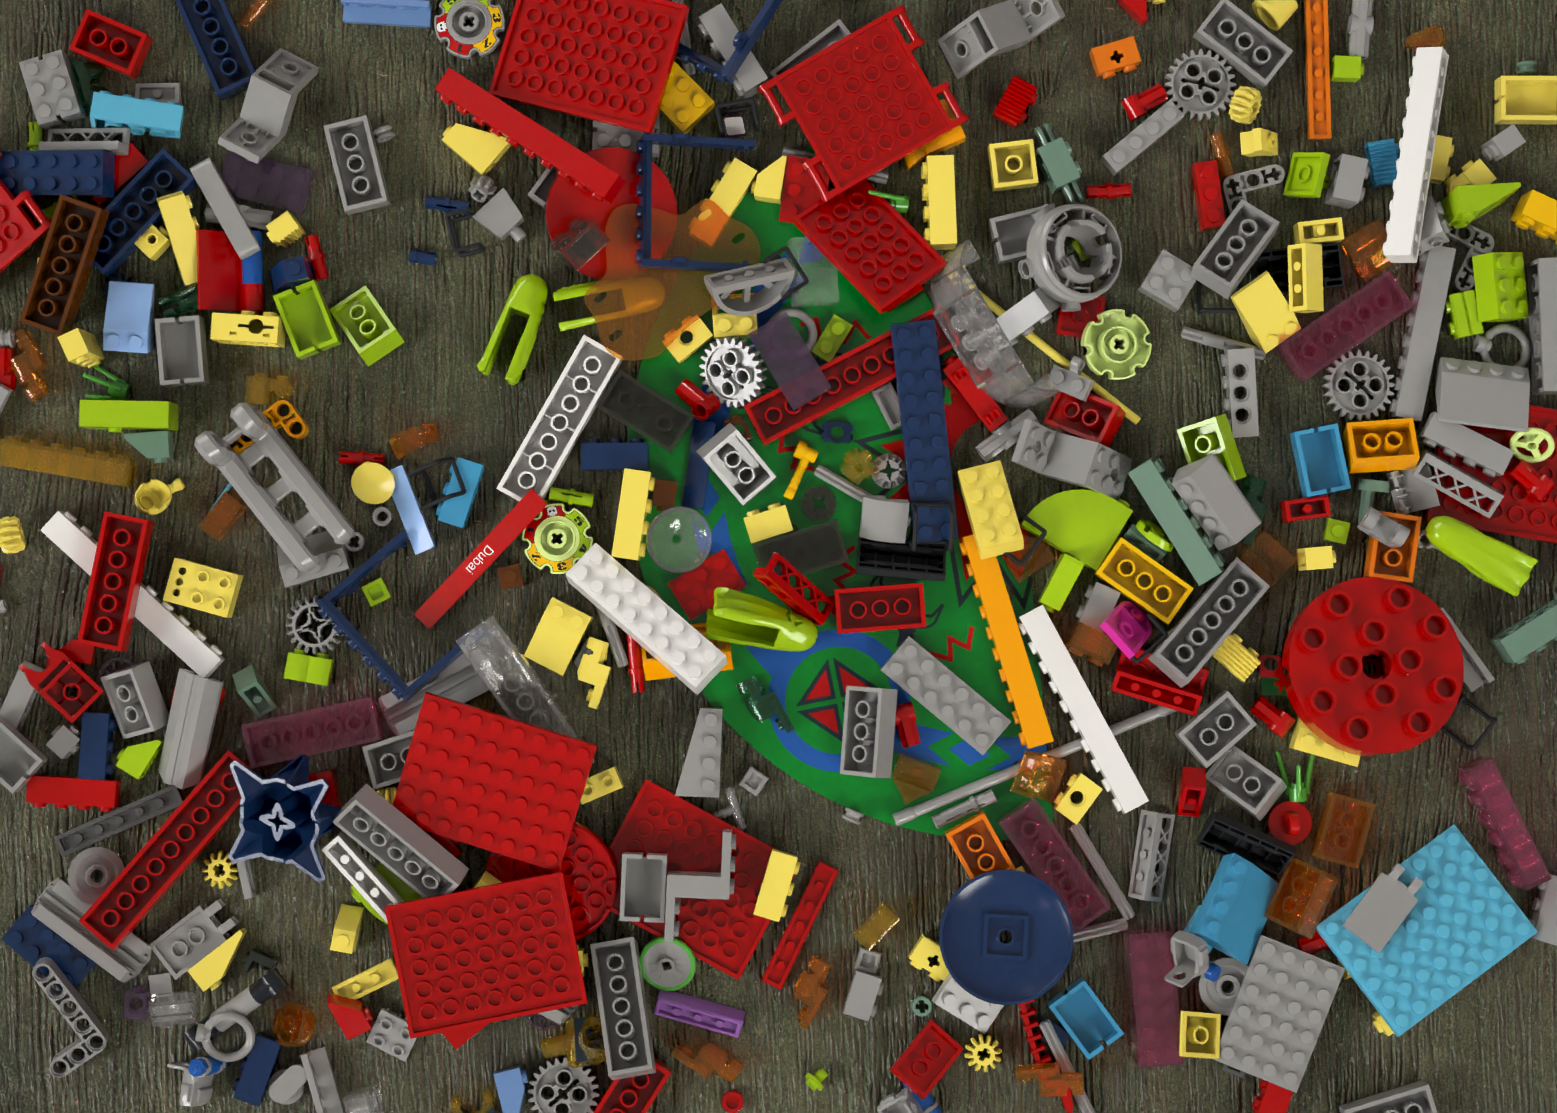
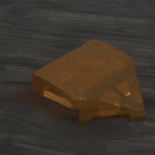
[1006,536,1055,584]
[892,753,941,805]

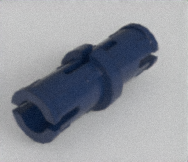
[425,195,471,215]

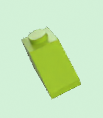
[116,739,164,780]

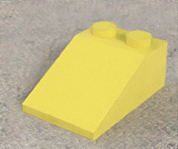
[1230,271,1301,354]
[524,597,593,676]

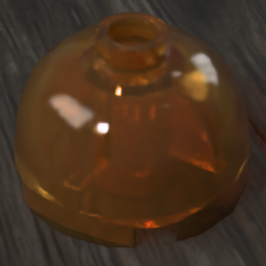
[272,1002,317,1047]

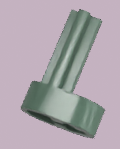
[1358,478,1390,523]

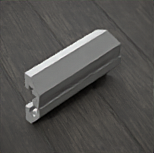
[378,644,502,736]
[158,668,224,789]
[31,877,152,983]

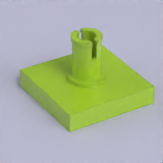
[1283,152,1330,198]

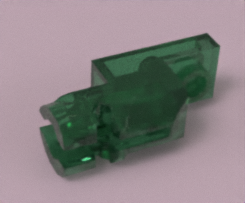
[158,282,198,318]
[1240,474,1268,547]
[736,676,795,733]

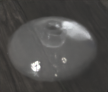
[646,507,712,573]

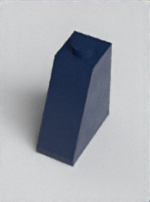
[268,256,316,294]

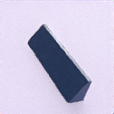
[682,420,716,510]

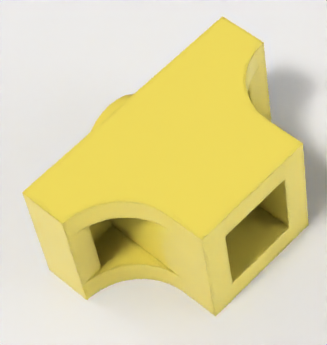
[1240,128,1278,157]

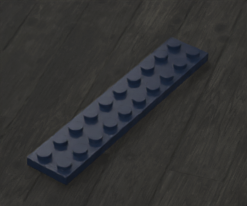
[890,319,959,544]

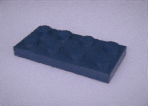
[1,905,97,990]

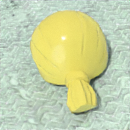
[134,478,185,515]

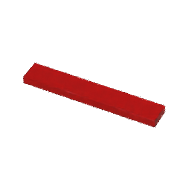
[761,861,839,990]

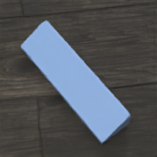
[390,465,436,555]

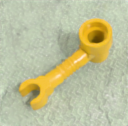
[783,440,819,500]

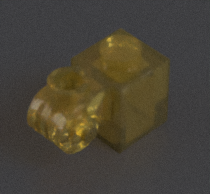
[244,373,293,406]

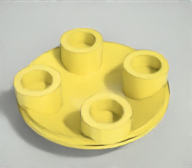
[351,461,395,504]

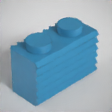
[1364,138,1400,189]

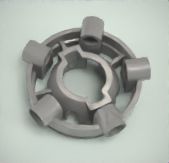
[1018,204,1122,312]

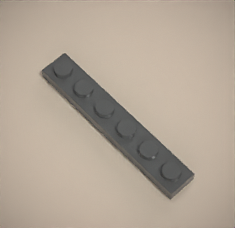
[53,785,184,857]

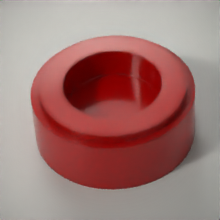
[722,1090,744,1113]

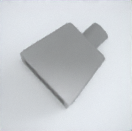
[473,188,527,243]

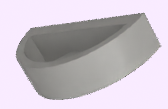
[704,258,795,316]

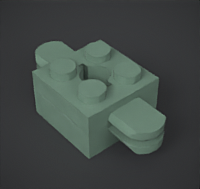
[1034,123,1084,204]

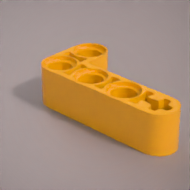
[230,400,309,454]

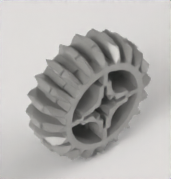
[286,595,345,655]

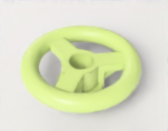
[1509,427,1555,463]

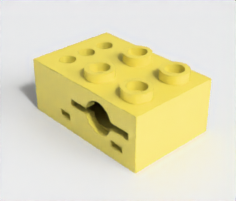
[210,311,286,348]
[163,557,244,618]

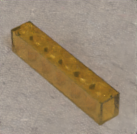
[0,435,136,488]

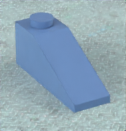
[493,1064,529,1113]

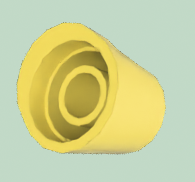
[1252,0,1298,31]

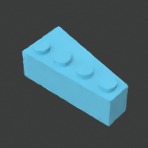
[90,91,184,138]

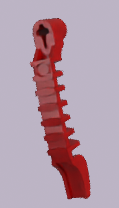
[1017,999,1073,1113]

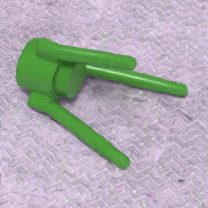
[868,190,909,215]
[82,365,130,401]
[1275,751,1314,802]

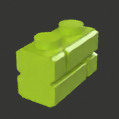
[1444,290,1484,340]

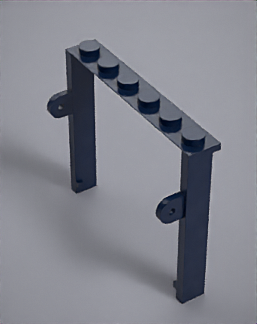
[676,0,783,85]
[635,133,755,272]
[316,530,492,702]

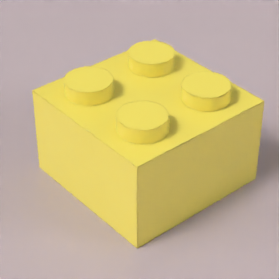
[987,139,1039,192]

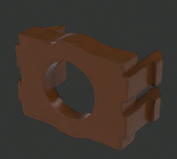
[723,414,753,442]

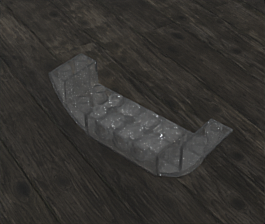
[931,239,1059,409]

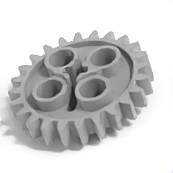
[1164,49,1236,121]
[699,336,767,408]
[1322,350,1395,422]
[528,1056,600,1113]

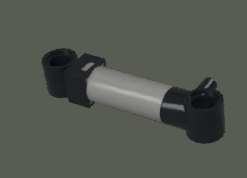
[182,967,289,1052]

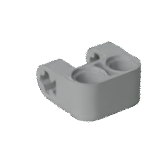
[1357,507,1410,548]

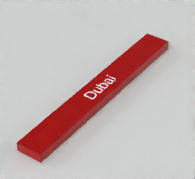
[414,488,548,630]

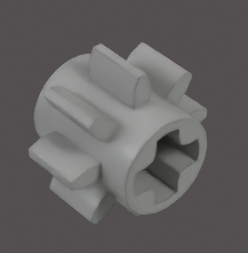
[468,175,497,203]

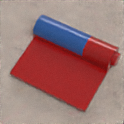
[196,229,264,316]

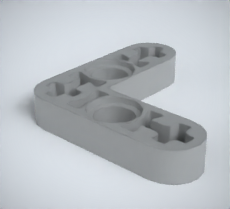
[1221,164,1285,216]
[1442,214,1495,292]

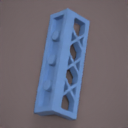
[341,0,433,28]

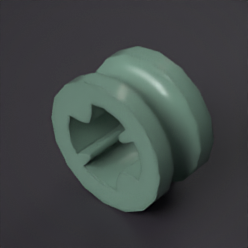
[1516,61,1537,76]
[912,995,932,1017]

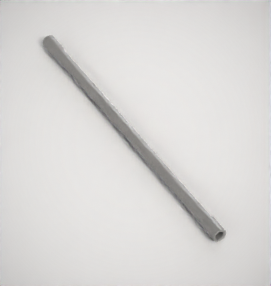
[892,705,1177,826]

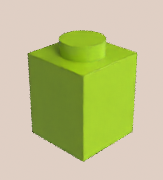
[1330,55,1364,82]

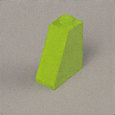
[1038,553,1085,613]

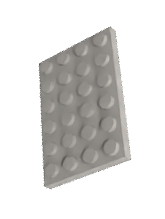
[1213,934,1345,1093]

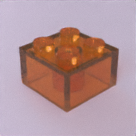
[1064,622,1118,667]

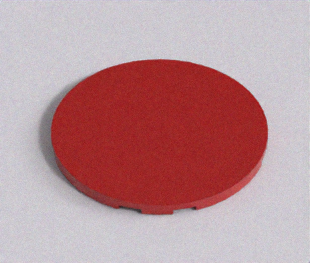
[545,147,677,280]
[485,821,617,940]

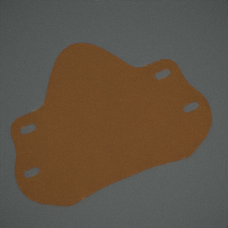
[584,200,761,361]

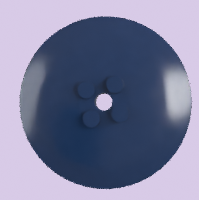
[939,870,1073,1005]

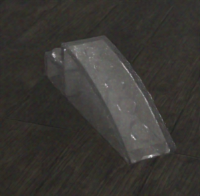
[456,615,595,764]

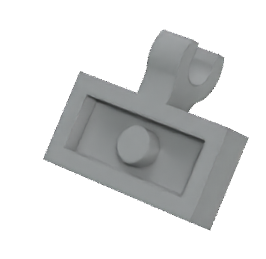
[1045,356,1094,402]

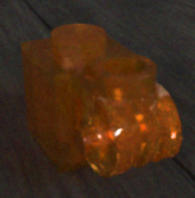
[388,422,440,460]

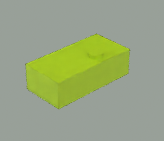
[79,400,178,433]

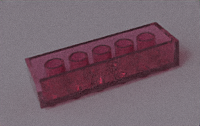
[1275,270,1414,383]
[241,696,385,768]
[1458,756,1552,891]
[997,796,1111,933]
[1125,928,1184,1068]

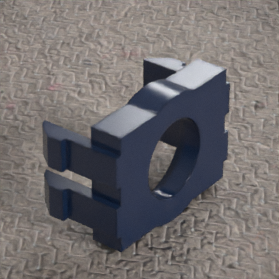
[822,421,853,444]

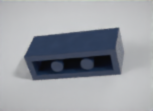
[581,438,649,471]
[78,711,117,780]
[232,1032,285,1107]

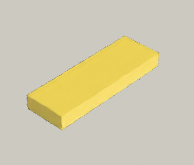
[332,957,398,1000]

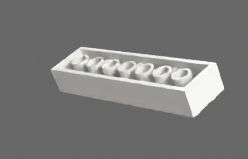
[496,335,624,501]
[566,543,727,695]

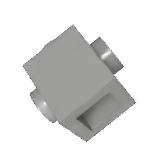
[46,724,81,759]

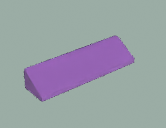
[653,990,745,1038]

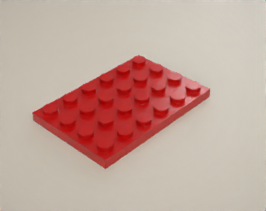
[793,180,947,314]

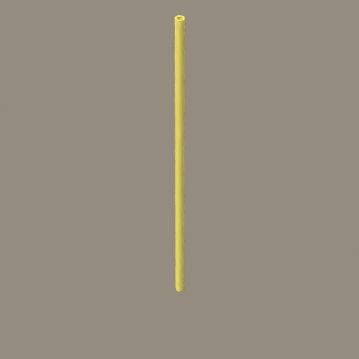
[942,265,1141,425]

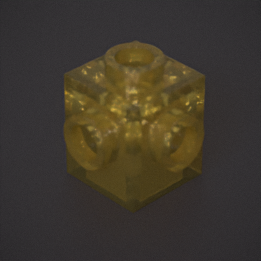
[840,447,875,485]

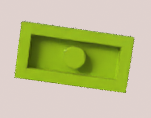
[811,314,853,362]

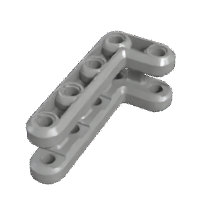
[194,402,355,572]

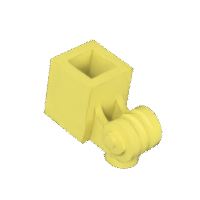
[1444,159,1497,196]

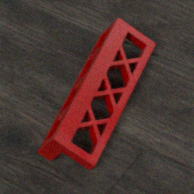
[753,553,835,625]

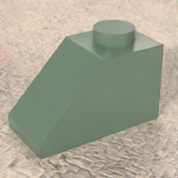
[124,431,174,463]
[232,664,278,718]

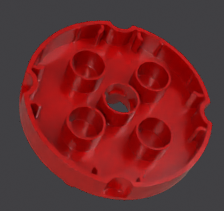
[1282,577,1464,757]

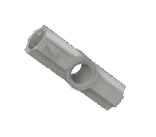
[1348,0,1374,59]
[205,203,275,231]
[975,408,1040,462]

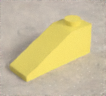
[188,928,247,992]

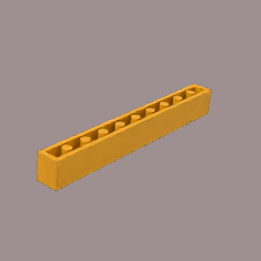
[959,534,1054,749]

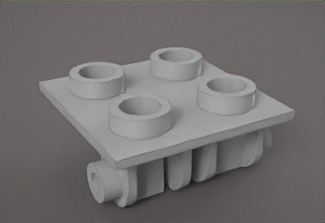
[1386,463,1440,514]
[366,1008,417,1062]

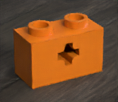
[1089,36,1141,79]

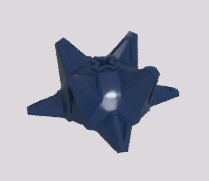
[228,754,341,883]

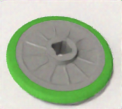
[640,937,696,991]

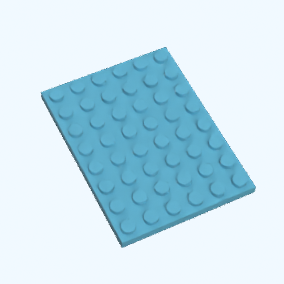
[1314,824,1538,1037]

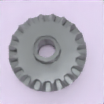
[67,847,124,905]
[1199,957,1248,1016]

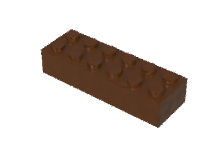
[19,194,110,336]

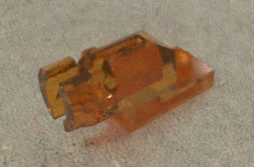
[10,328,49,402]
[794,955,831,1029]
[671,1042,743,1083]
[1014,1062,1084,1097]

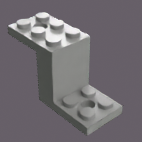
[937,0,1066,79]
[218,48,319,164]
[1011,419,1133,501]
[664,829,736,942]

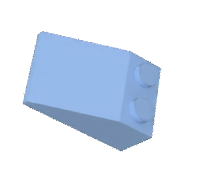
[103,281,154,353]

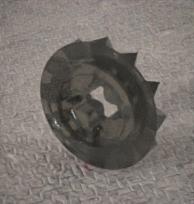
[802,486,837,521]

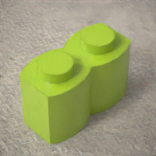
[284,649,334,686]

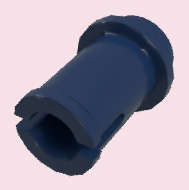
[409,247,437,266]

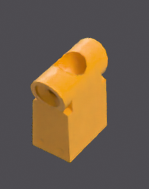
[904,99,966,170]

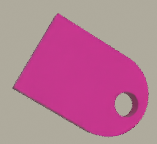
[1100,601,1152,659]

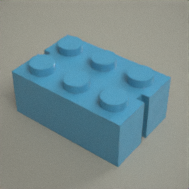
[1289,423,1351,498]
[1046,977,1124,1060]

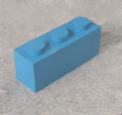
[436,457,485,529]

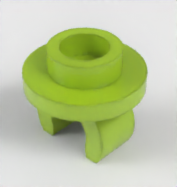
[805,1068,828,1091]

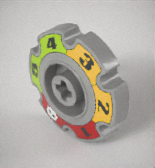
[434,0,505,60]

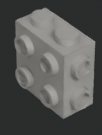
[1390,195,1450,256]

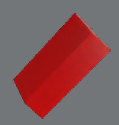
[1111,648,1209,716]

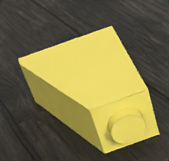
[442,123,511,176]

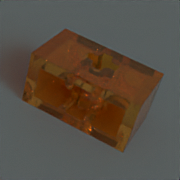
[198,492,247,541]

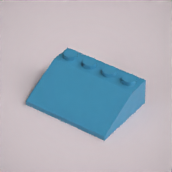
[1189,853,1281,965]

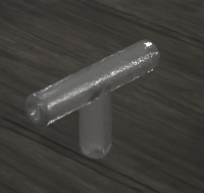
[714,787,747,830]

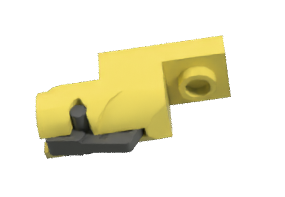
[574,637,612,709]

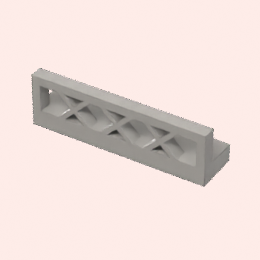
[38,128,131,155]
[1412,449,1504,519]
[1440,607,1495,693]
[1128,809,1175,902]
[300,1045,345,1113]

